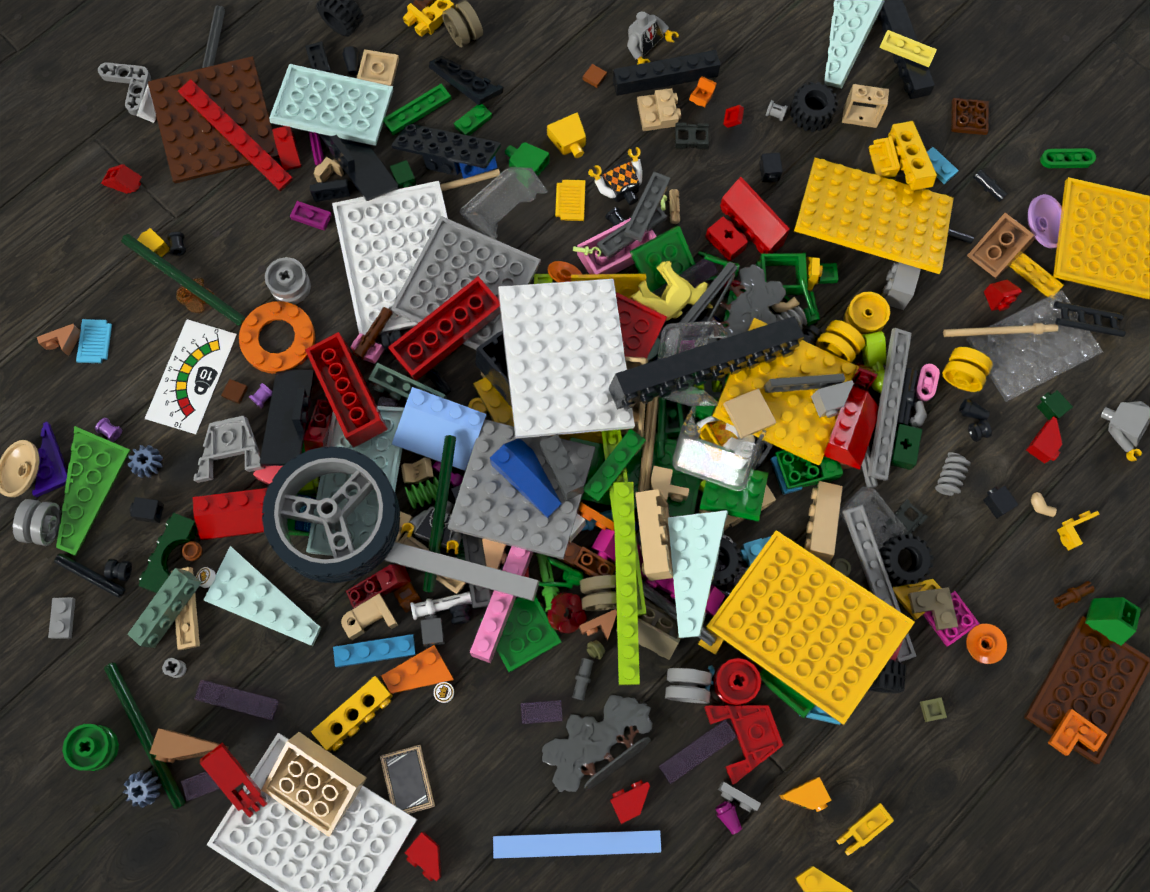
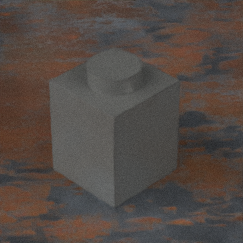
[421,615,445,647]

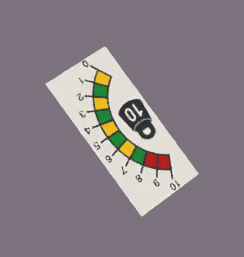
[145,319,237,434]

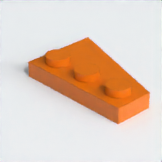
[381,645,454,694]

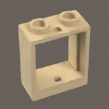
[842,84,889,128]

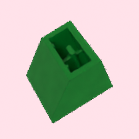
[1085,597,1141,646]

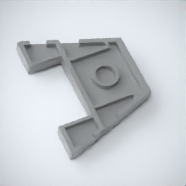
[194,416,265,483]

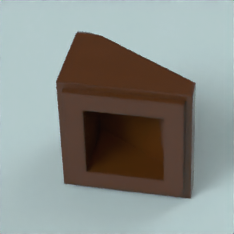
[393,582,422,612]

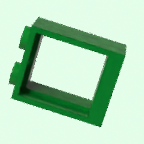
[756,253,808,295]

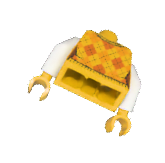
[685,416,737,464]

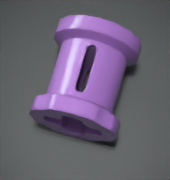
[249,383,272,408]
[95,418,122,442]

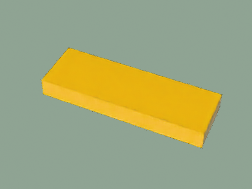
[1009,253,1064,300]

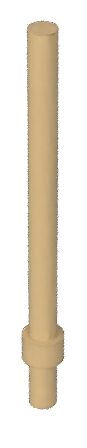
[440,169,500,191]
[943,323,1058,337]

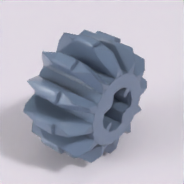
[128,445,163,478]
[123,770,161,807]

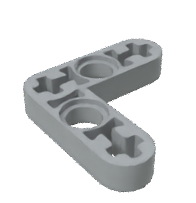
[98,63,151,115]

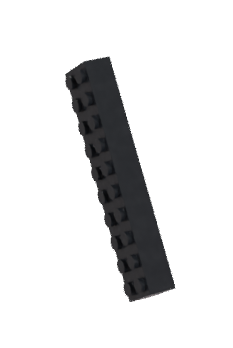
[608,316,804,410]

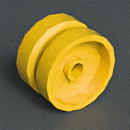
[843,292,890,335]
[815,320,866,363]
[942,347,993,392]

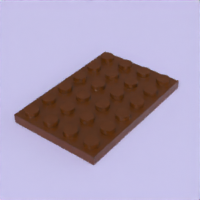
[1024,616,1150,764]

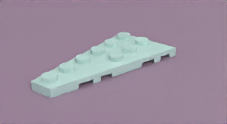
[825,0,885,89]
[668,510,728,638]
[204,546,321,646]

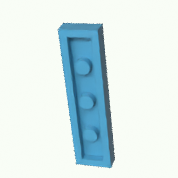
[333,634,416,668]

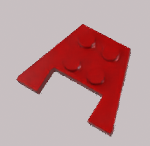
[704,705,783,785]

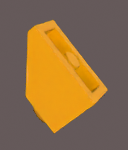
[779,777,832,812]

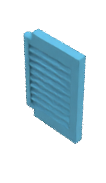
[76,319,112,363]

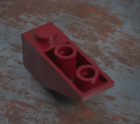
[851,363,878,391]
[304,400,333,452]
[346,564,411,609]

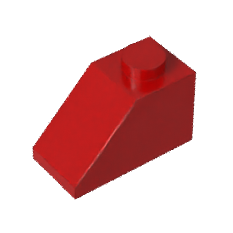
[272,126,301,171]
[101,164,142,194]
[1026,416,1062,464]

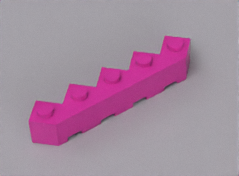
[591,529,725,616]

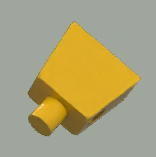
[547,113,586,158]

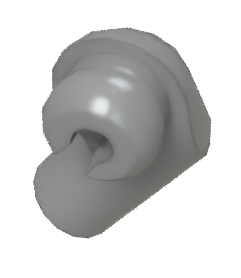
[909,401,927,427]

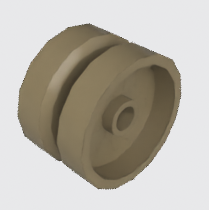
[442,0,483,48]
[580,575,617,611]

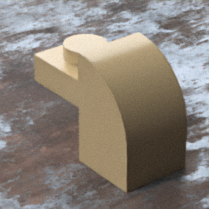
[650,466,689,502]

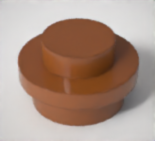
[182,541,202,561]

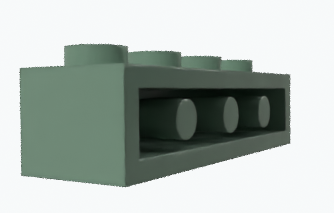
[368,363,448,401]
[127,568,202,648]

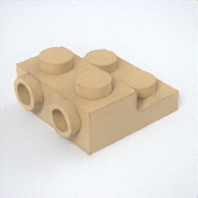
[637,88,681,131]

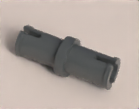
[572,658,594,701]

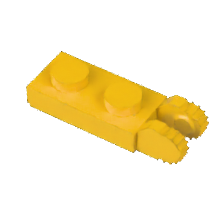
[836,803,894,856]

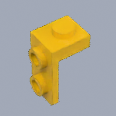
[1057,510,1100,551]

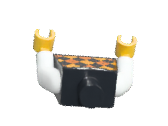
[588,147,643,205]

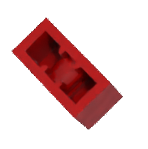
[705,216,748,262]

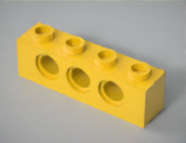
[888,121,937,191]
[311,676,393,751]

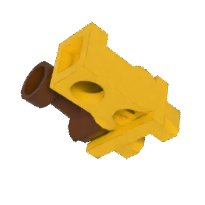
[403,0,455,37]

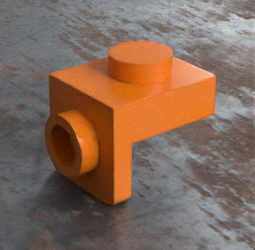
[689,76,717,107]

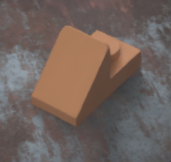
[37,324,80,356]
[579,609,617,641]

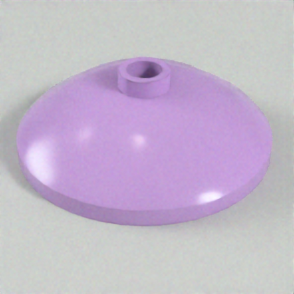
[1028,194,1062,248]

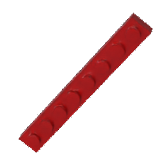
[178,79,293,192]

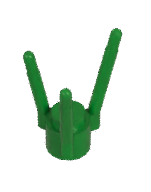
[698,251,739,281]
[784,278,820,325]
[539,556,583,588]

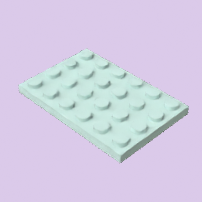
[269,64,393,146]

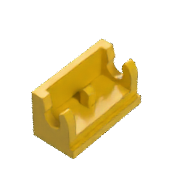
[868,136,900,178]

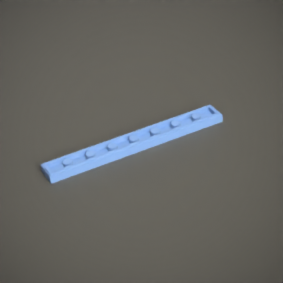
[493,830,661,858]

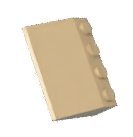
[261,732,367,837]

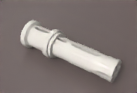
[410,591,472,620]

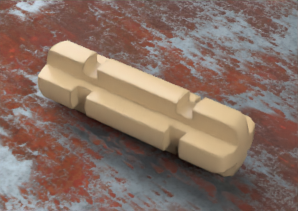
[669,189,680,224]

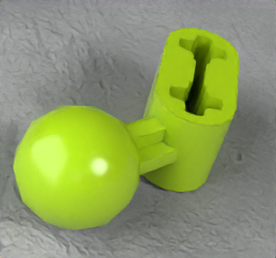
[862,331,887,394]

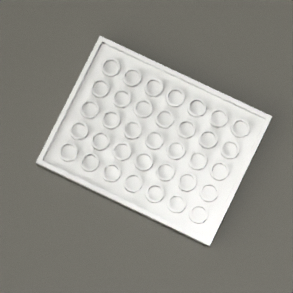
[332,181,448,335]
[498,279,635,438]
[207,733,418,892]

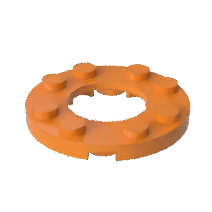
[239,301,315,374]

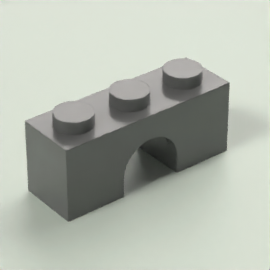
[540,434,584,501]

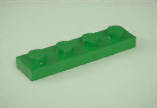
[383,84,452,135]
[584,429,646,503]

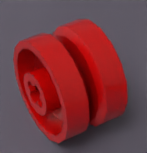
[713,658,761,706]

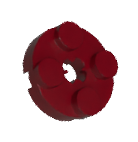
[548,593,586,633]

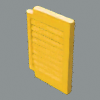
[555,180,585,221]

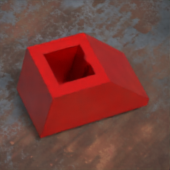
[984,280,1022,311]
[610,780,650,824]
[405,832,441,881]

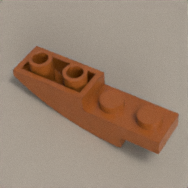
[557,542,616,577]

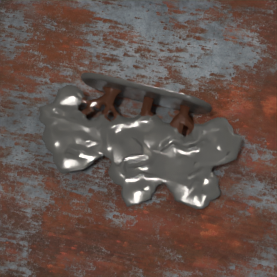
[700,264,786,345]
[542,695,653,792]

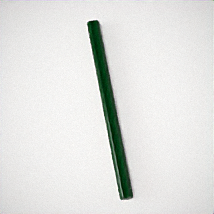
[121,234,245,326]
[423,435,456,592]
[104,662,186,809]

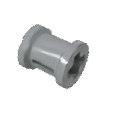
[765,100,788,121]
[162,658,187,678]

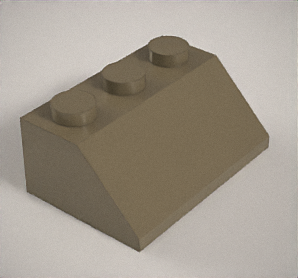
[616,598,681,660]

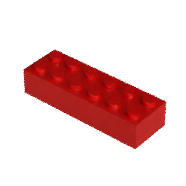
[388,276,501,381]
[305,332,388,448]

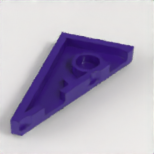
[32,422,68,498]

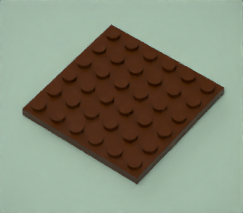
[148,56,280,184]

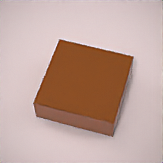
[583,64,607,88]

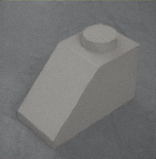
[811,380,854,418]

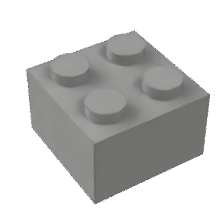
[881,262,921,310]

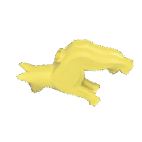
[630,261,713,321]

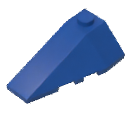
[490,438,562,518]

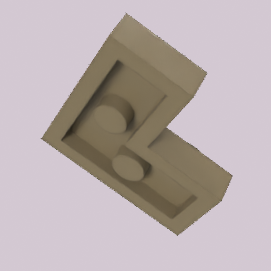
[908,587,958,631]

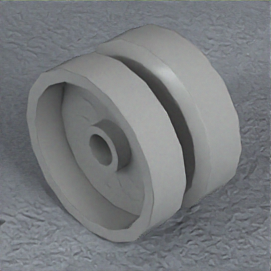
[265,257,311,304]
[13,499,61,546]
[665,668,712,704]

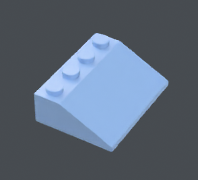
[392,387,486,471]

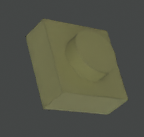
[920,697,947,722]

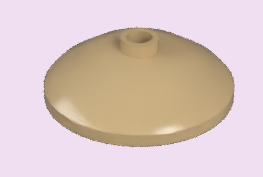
[0,440,40,497]

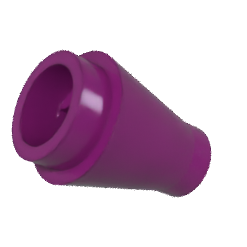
[715,801,742,834]

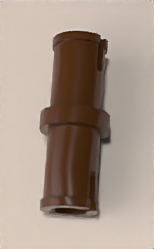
[1053,581,1095,609]

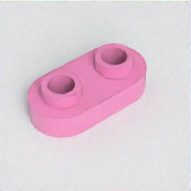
[915,364,940,401]

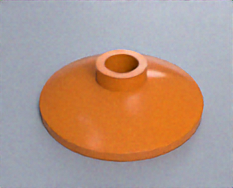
[548,261,582,282]
[966,624,1007,664]

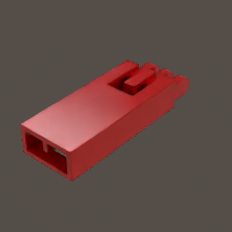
[200,742,267,818]

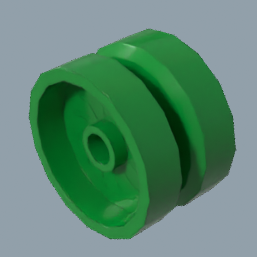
[62,724,119,771]

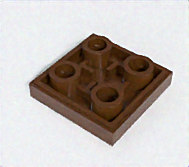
[951,98,989,135]

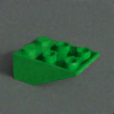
[775,450,843,489]

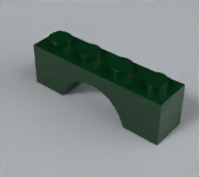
[138,513,198,594]

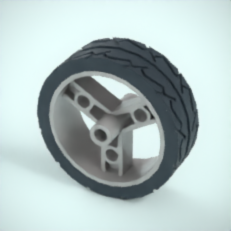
[262,446,400,583]

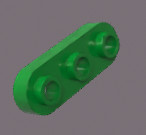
[1040,148,1096,168]

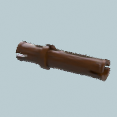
[353,307,393,360]

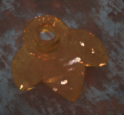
[176,278,214,313]

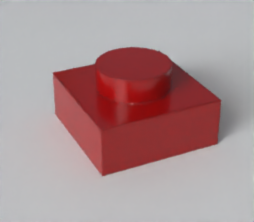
[723,105,744,128]

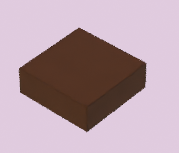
[221,379,248,404]

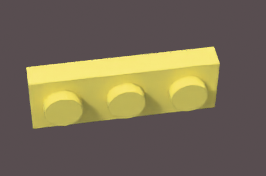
[880,30,937,67]

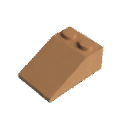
[967,213,1035,278]
[150,728,229,763]

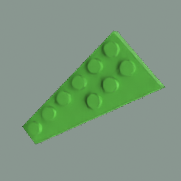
[56,426,131,556]

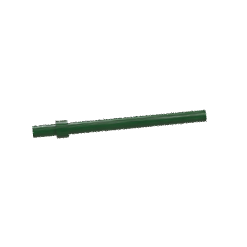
[656,344,667,458]

